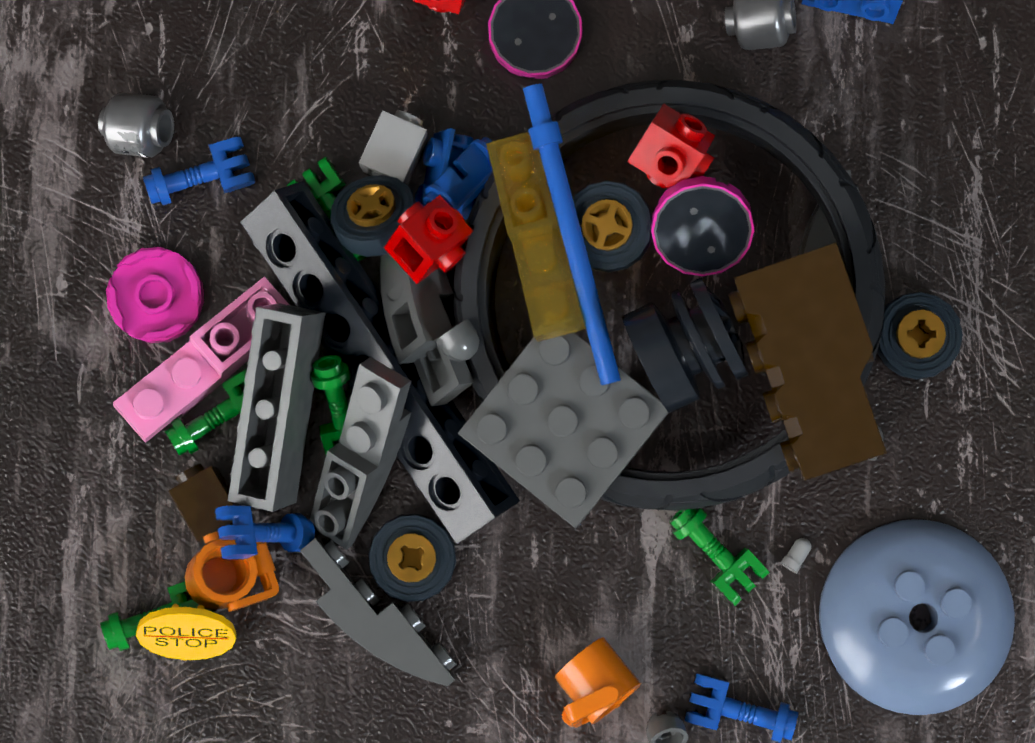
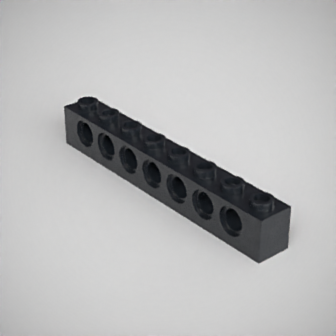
[240,181,520,544]

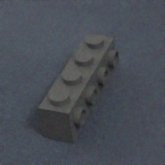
[228,303,325,512]

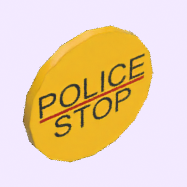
[136,604,236,660]

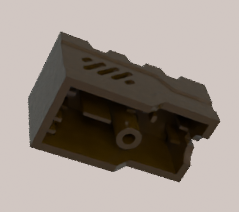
[728,243,887,481]

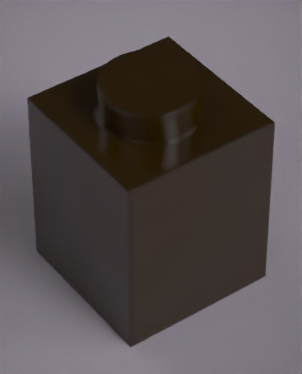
[168,463,240,542]

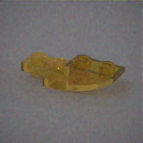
[486,132,586,342]

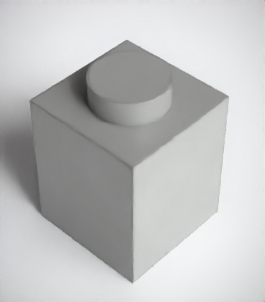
[359,110,429,186]

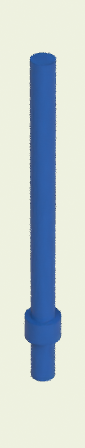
[523,84,621,386]

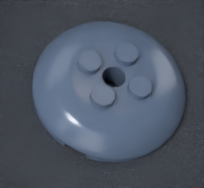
[819,519,1015,715]

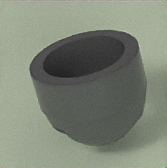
[435,319,479,362]
[646,710,688,743]

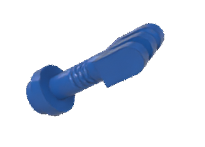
[143,137,256,206]
[215,506,315,559]
[684,673,799,743]

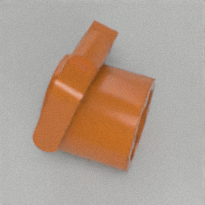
[184,531,279,612]
[555,637,642,728]

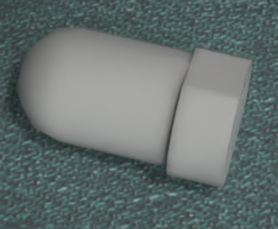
[781,538,811,574]

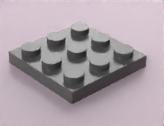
[458,314,668,529]

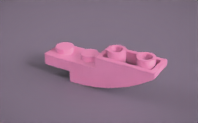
[113,276,289,443]

